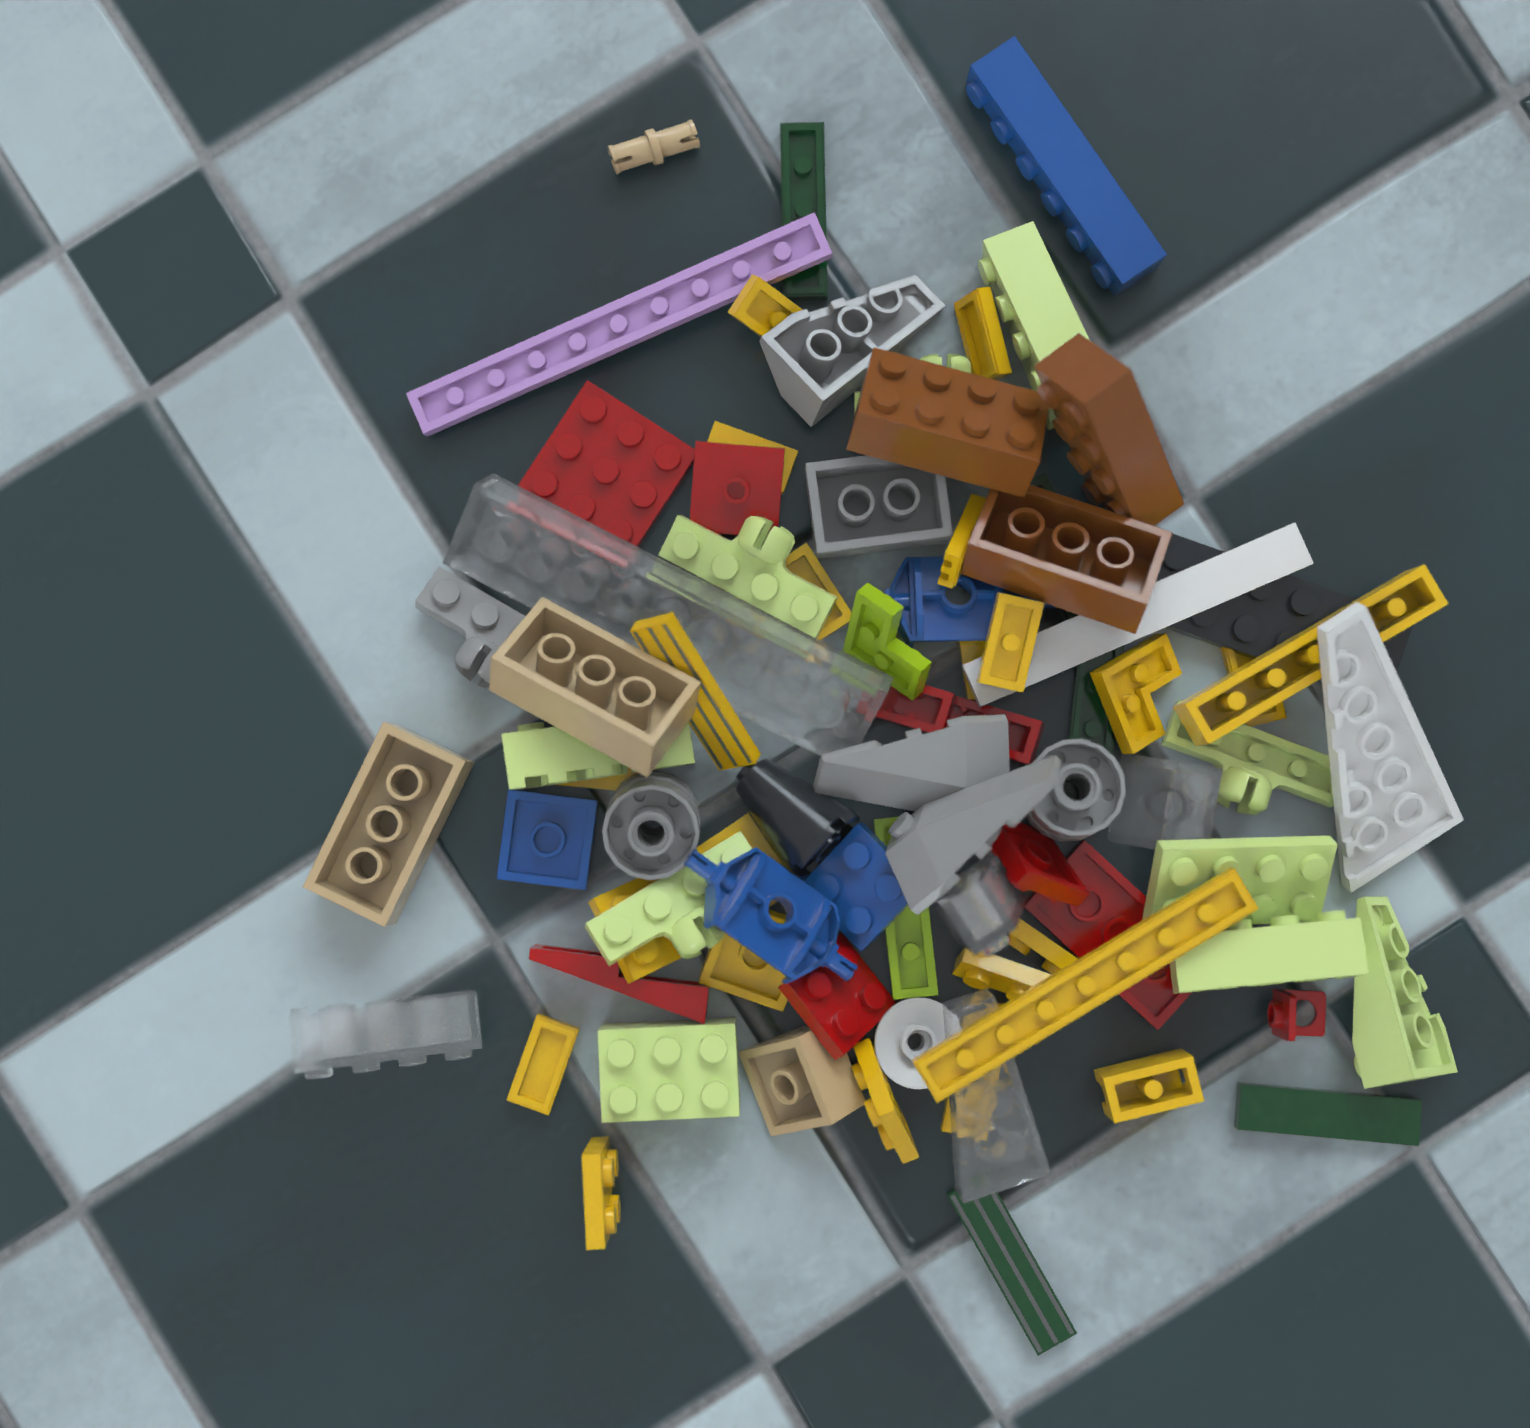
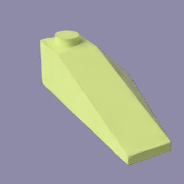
[1352,896,1458,1089]

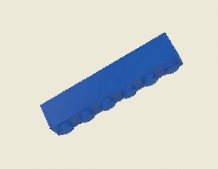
[966,36,1167,297]

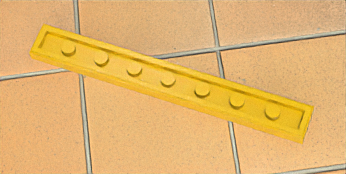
[912,868,1259,1103]

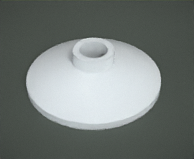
[874,997,961,1089]

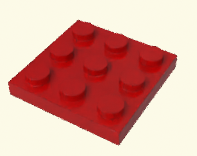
[514,380,695,565]

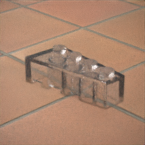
[932,852,1030,956]
[943,988,1051,1203]
[289,990,482,1079]

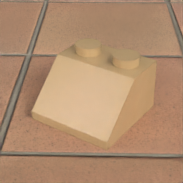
[738,1025,865,1136]

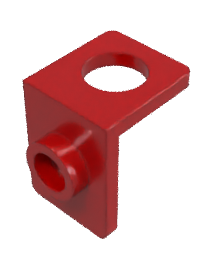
[1267,989,1326,1041]

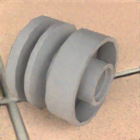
[1025,739,1126,842]
[602,770,700,880]

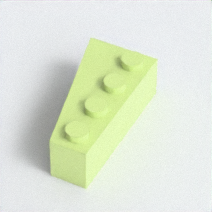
[501,722,695,790]
[1169,910,1370,994]

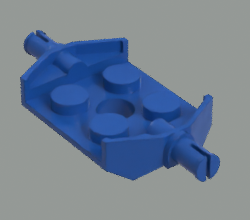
[884,556,1056,648]
[683,847,857,984]

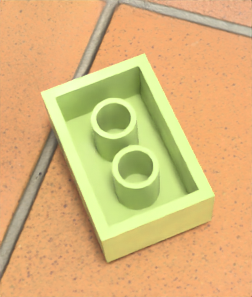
[598,1017,741,1123]

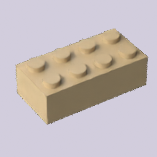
[489,597,701,778]
[303,721,475,927]

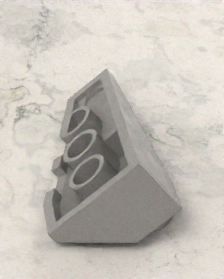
[759,275,946,427]
[813,714,1010,811]
[885,755,1061,915]

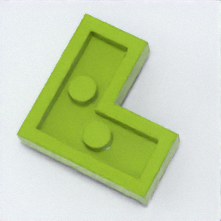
[842,582,932,701]

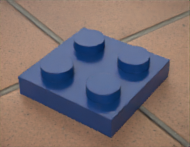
[497,790,599,890]
[804,822,908,952]

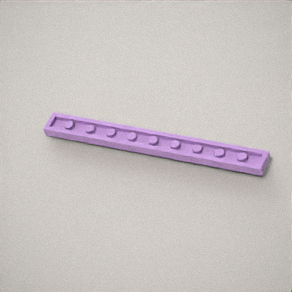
[406,212,832,437]

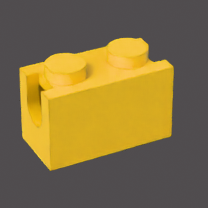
[1094,1048,1204,1123]

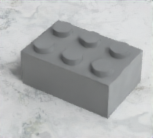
[805,455,953,560]

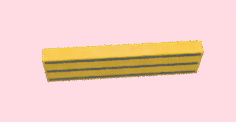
[630,612,761,771]

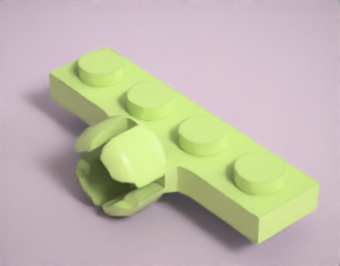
[658,515,838,638]
[1161,700,1334,815]
[585,831,752,966]

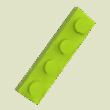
[873,816,938,1000]

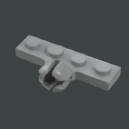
[415,567,525,689]

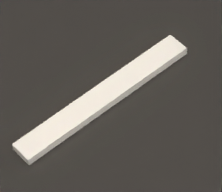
[961,523,1314,707]

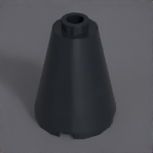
[736,758,860,880]

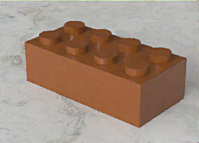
[1034,333,1184,526]
[846,347,1049,498]
[961,485,1173,634]

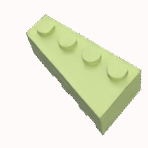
[978,221,1090,430]

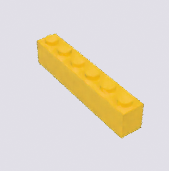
[1173,564,1449,746]

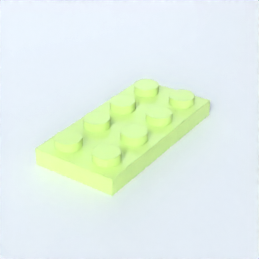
[1142,835,1338,925]

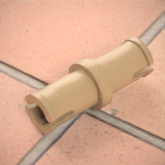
[607,119,700,174]

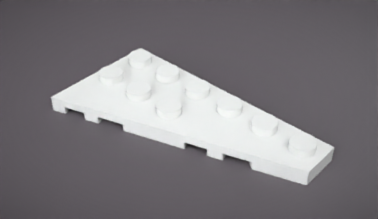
[1317,602,1464,893]

